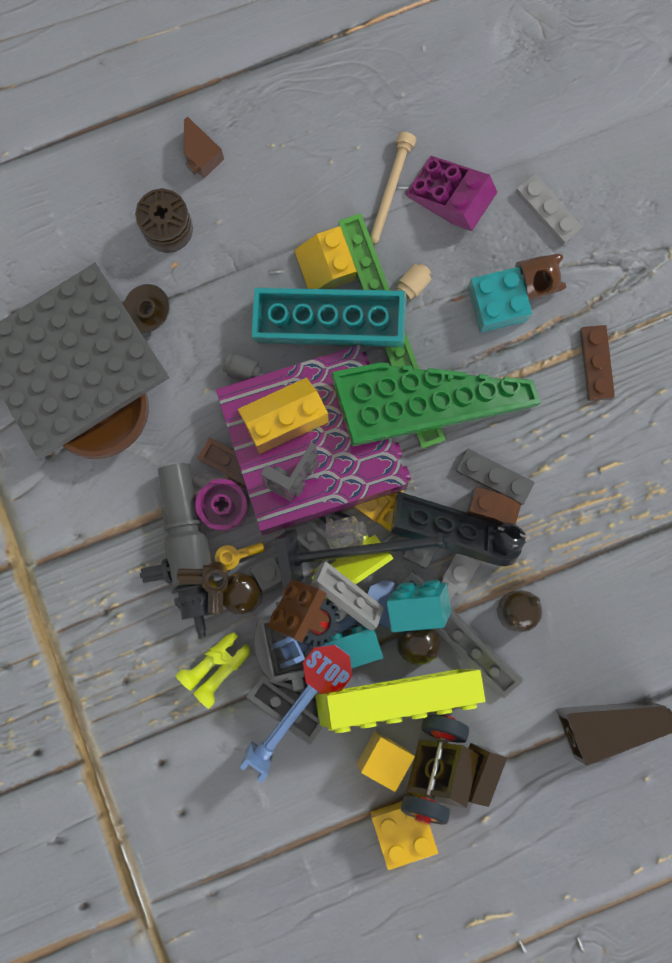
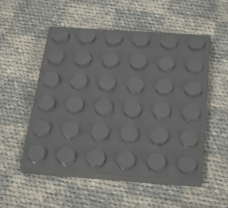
[0,262,170,460]

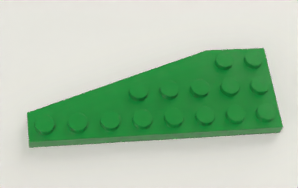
[331,362,541,447]

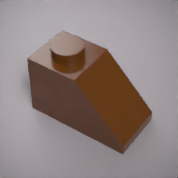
[184,116,224,178]
[467,487,521,525]

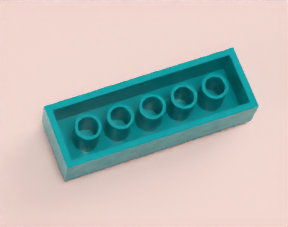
[251,288,407,348]

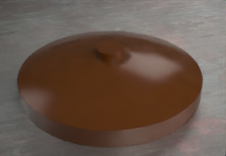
[63,393,149,459]

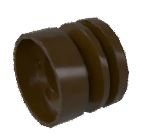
[135,188,193,253]

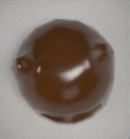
[515,254,566,300]

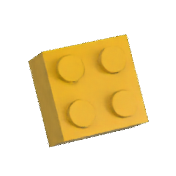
[371,797,439,870]

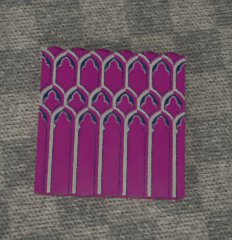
[216,345,411,536]

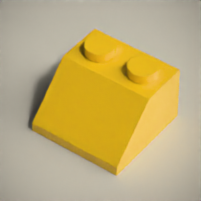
[294,226,357,289]

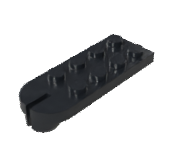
[391,491,526,567]

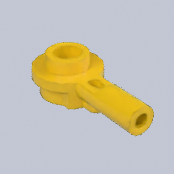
[215,542,265,570]

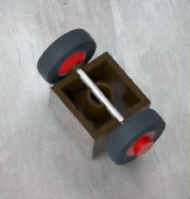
[401,715,479,825]

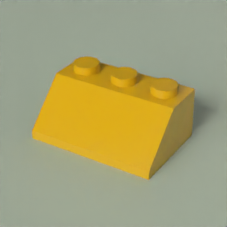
[238,377,329,455]

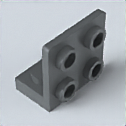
[261,442,319,501]

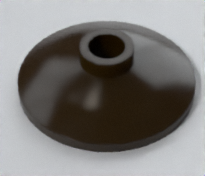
[123,284,170,333]

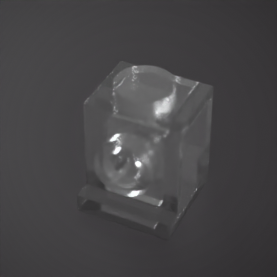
[325,516,367,549]

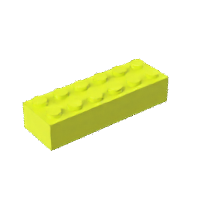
[315,669,486,733]

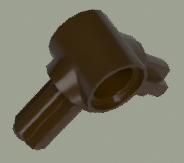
[177,562,228,615]

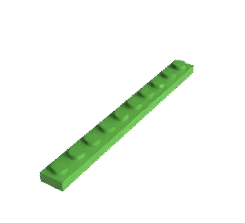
[338,213,446,449]

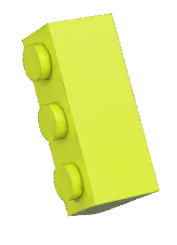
[311,534,393,601]

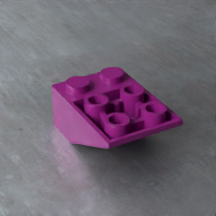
[406,156,497,231]

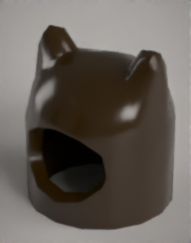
[223,573,263,615]
[497,590,543,632]
[396,629,440,666]

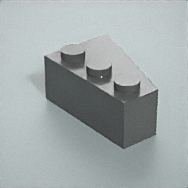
[246,675,323,745]

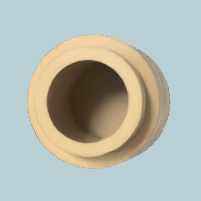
[396,264,432,301]

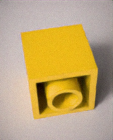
[356,730,415,792]

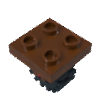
[267,579,340,646]

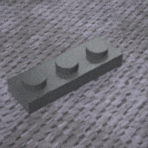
[456,448,535,505]

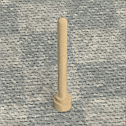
[370,132,417,245]

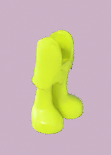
[175,632,251,709]

